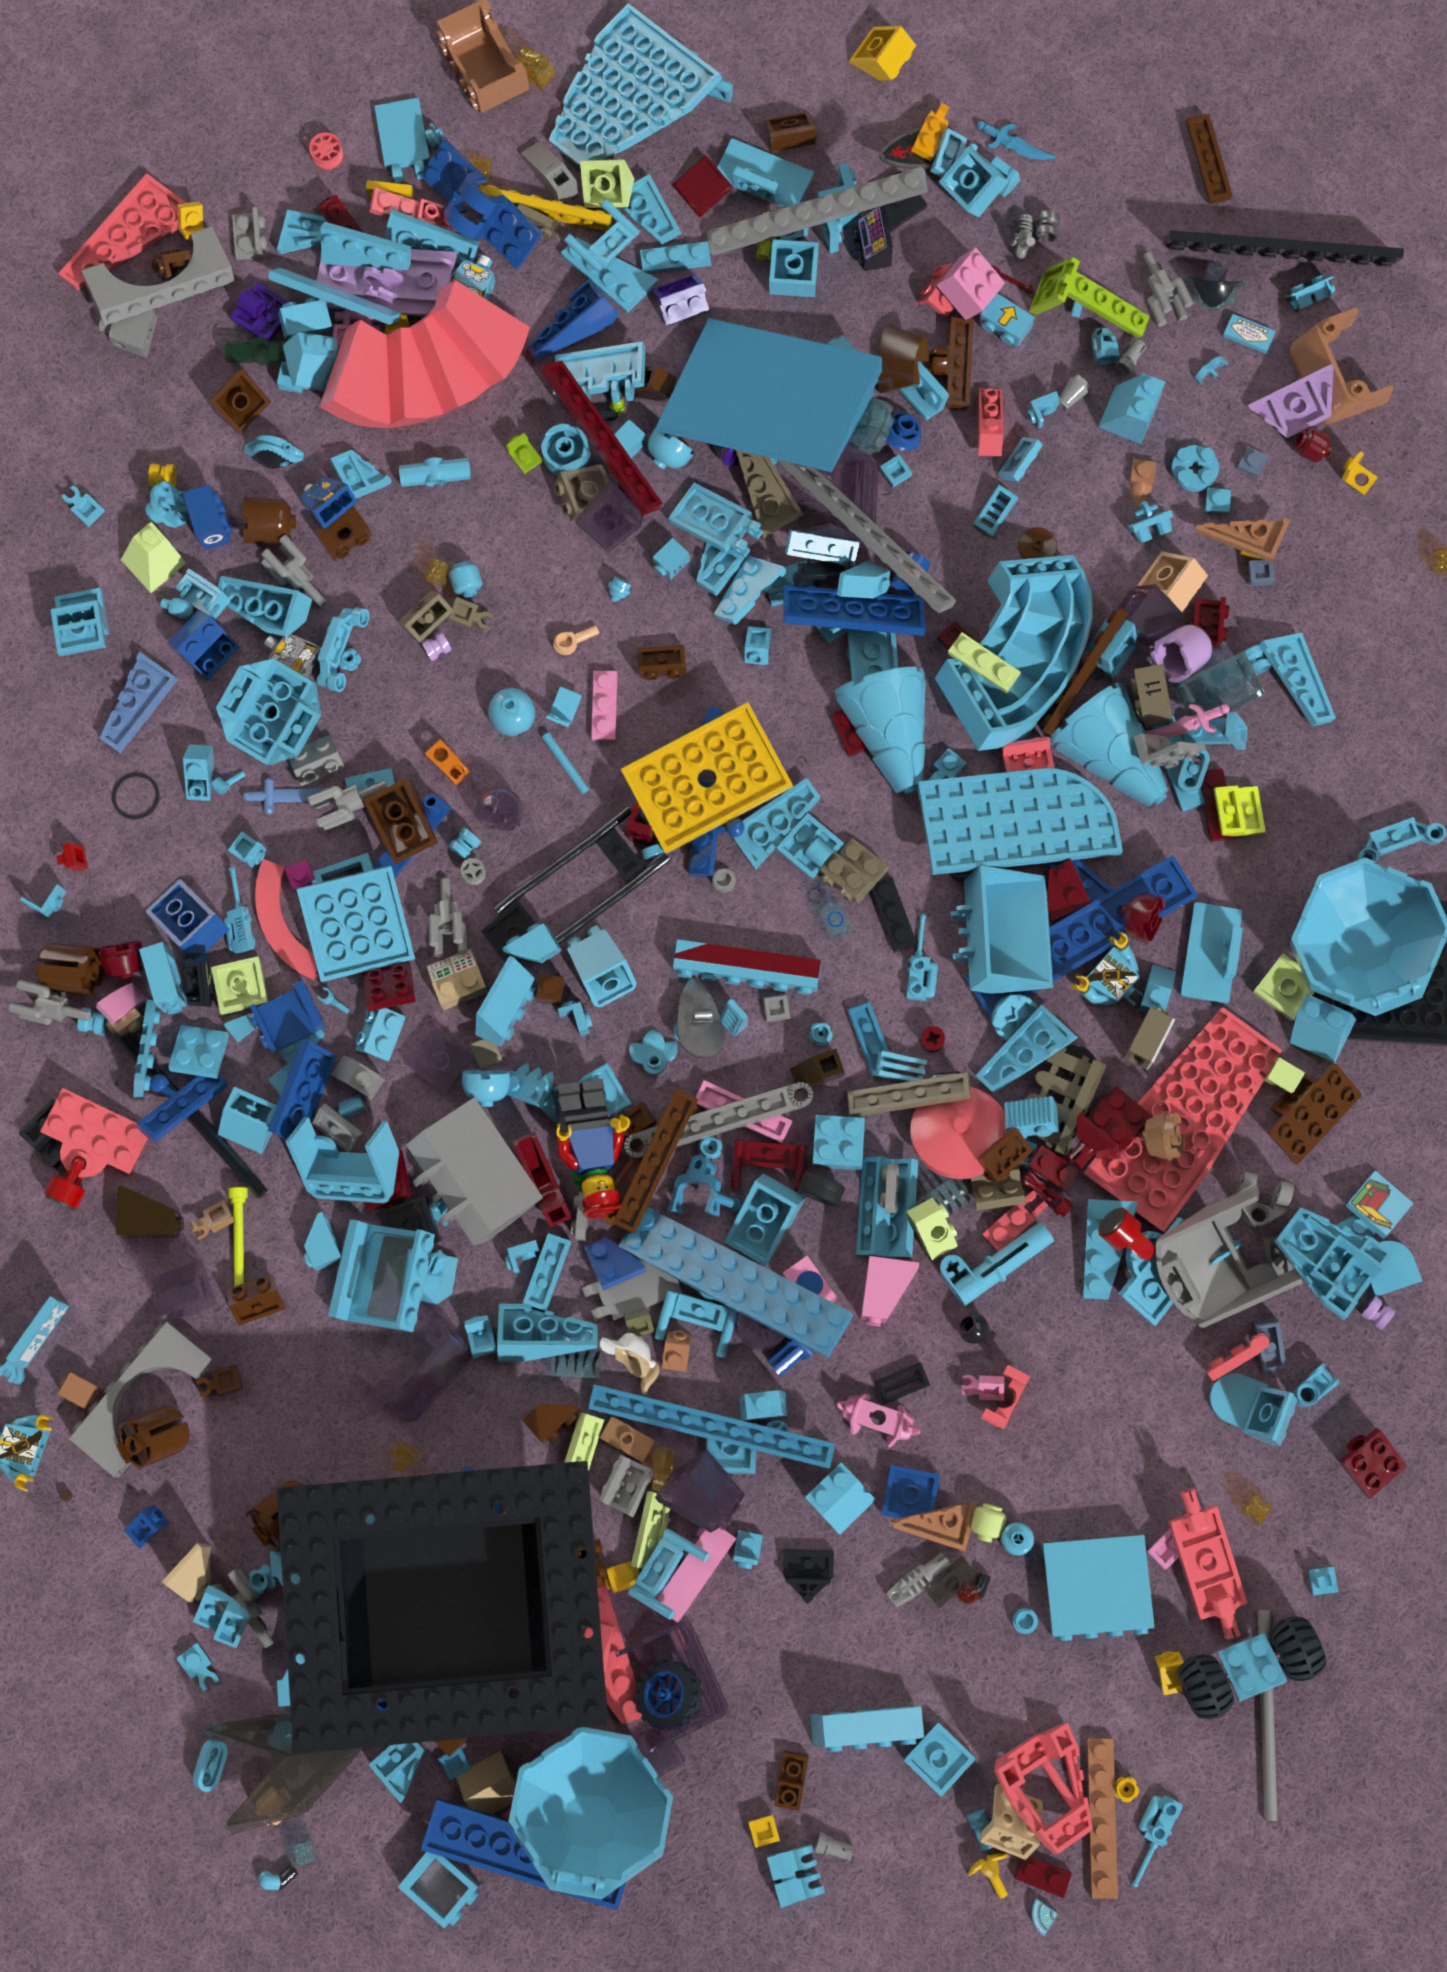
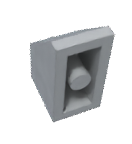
[331,1055,384,1100]

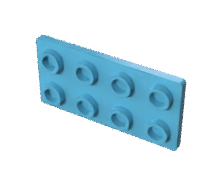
[717,139,814,208]
[1180,902,1243,1004]

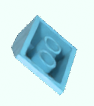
[724,1173,806,1267]

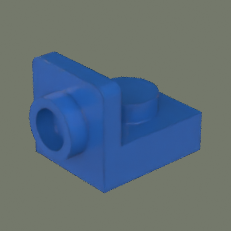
[124,1505,170,1549]

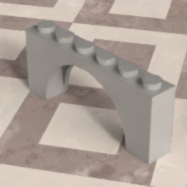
[82,227,234,326]
[69,1322,216,1478]

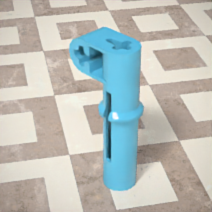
[940,1222,1054,1306]

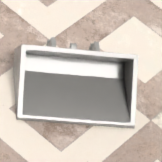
[406,1097,543,1246]

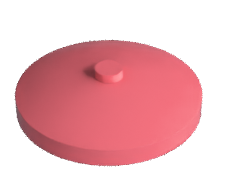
[910,1087,1007,1179]

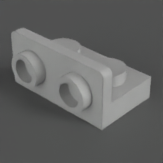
[232,207,267,260]

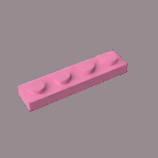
[696,1080,792,1143]

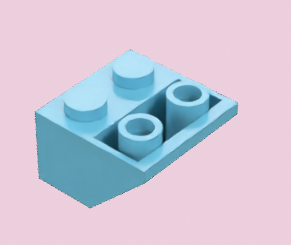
[218,1087,277,1154]

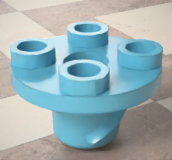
[145,481,188,528]

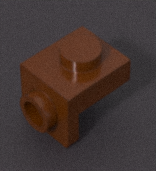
[614,1102,657,1138]

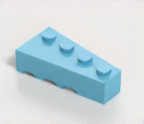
[810,1706,924,1752]

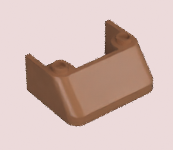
[1290,307,1394,424]

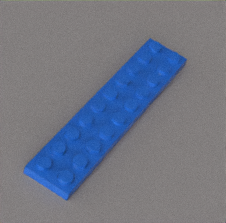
[965,855,1199,1019]

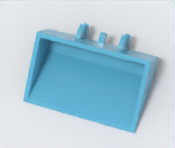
[950,865,1053,994]

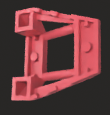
[994,1723,1093,1854]

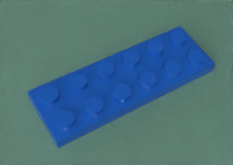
[782,585,926,636]

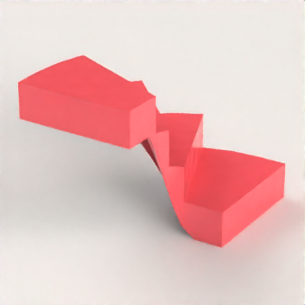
[319,280,530,428]

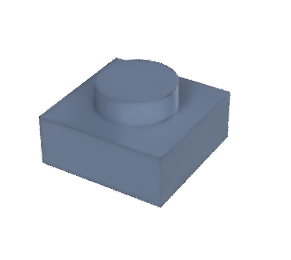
[1237,446,1269,478]
[1248,560,1275,586]

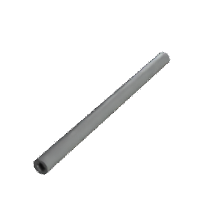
[1257,1610,1278,1821]

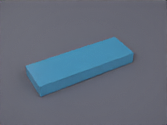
[847,1001,895,1077]

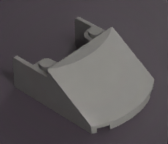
[1156,1185,1303,1328]

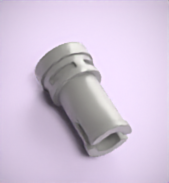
[1115,339,1146,375]
[814,1832,854,1861]

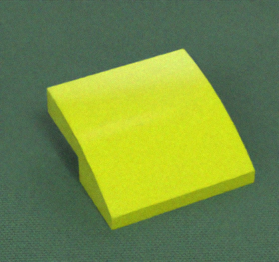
[1214,786,1266,836]

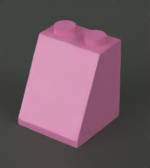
[861,1256,919,1327]

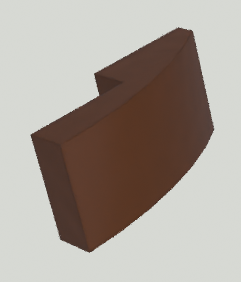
[774,1750,809,1811]

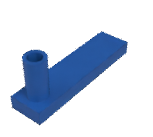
[373,793,452,879]

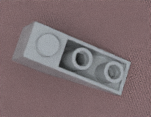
[521,141,578,203]

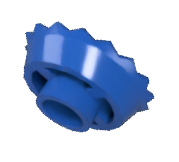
[880,412,922,452]

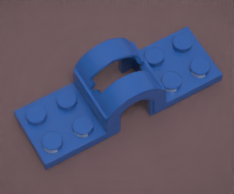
[420,140,544,269]

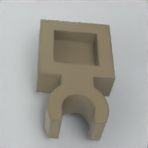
[448,597,493,631]

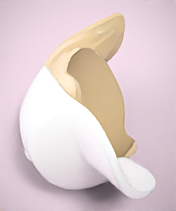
[600,1333,659,1396]

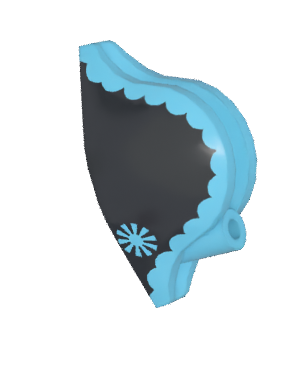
[244,434,304,469]

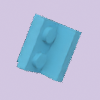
[1082,617,1138,682]

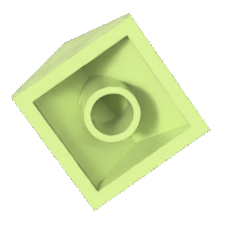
[580,159,634,208]

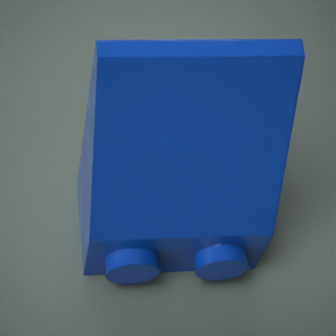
[145,879,230,953]

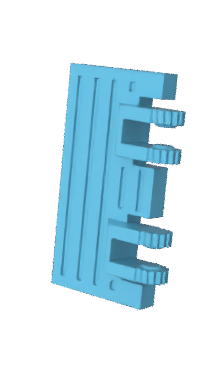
[553,341,645,403]

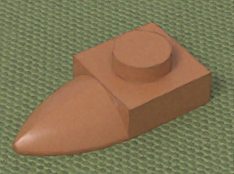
[1130,459,1157,507]

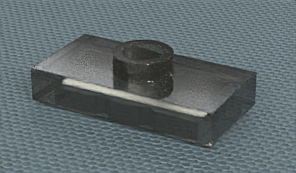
[923,1556,977,1608]

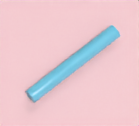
[542,732,589,794]

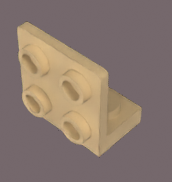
[980,1784,1043,1860]

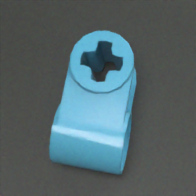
[1293,1362,1340,1408]

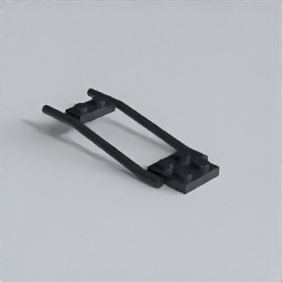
[481,806,671,963]

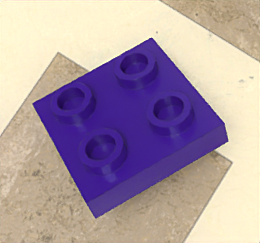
[230,282,288,345]

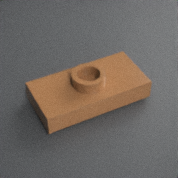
[600,1416,655,1463]

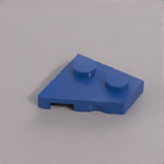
[584,1237,647,1291]

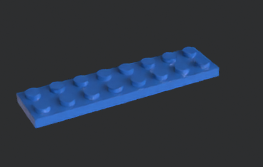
[421,1797,627,1911]

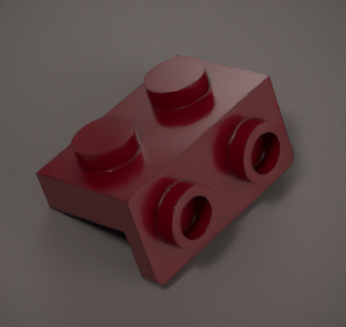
[1192,597,1229,649]

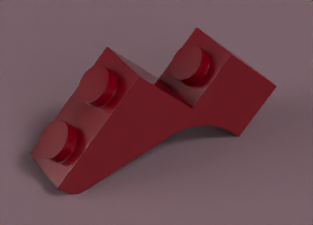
[512,1131,572,1228]

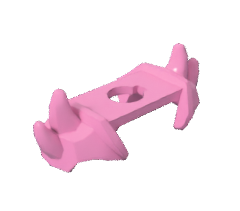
[836,1393,921,1447]

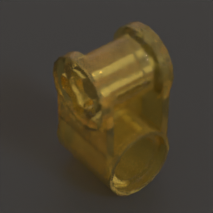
[518,47,557,92]

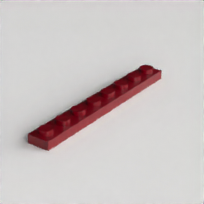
[541,360,663,516]

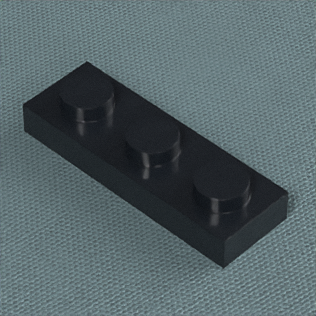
[871,877,917,953]

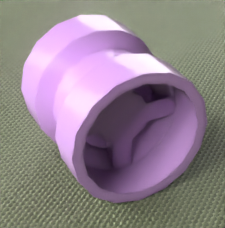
[420,630,452,662]
[1360,1296,1396,1331]

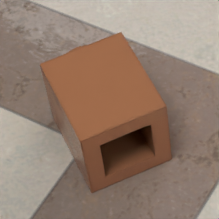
[58,1372,101,1409]

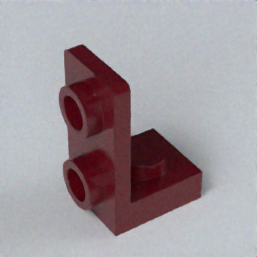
[313,194,363,233]

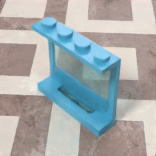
[328,1219,435,1332]

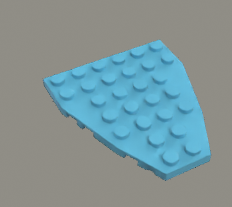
[549,3,722,168]

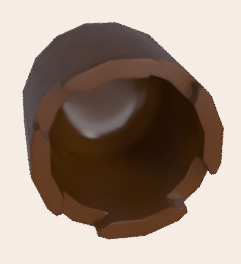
[243,497,296,544]

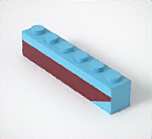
[673,939,821,995]

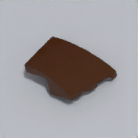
[878,325,929,393]

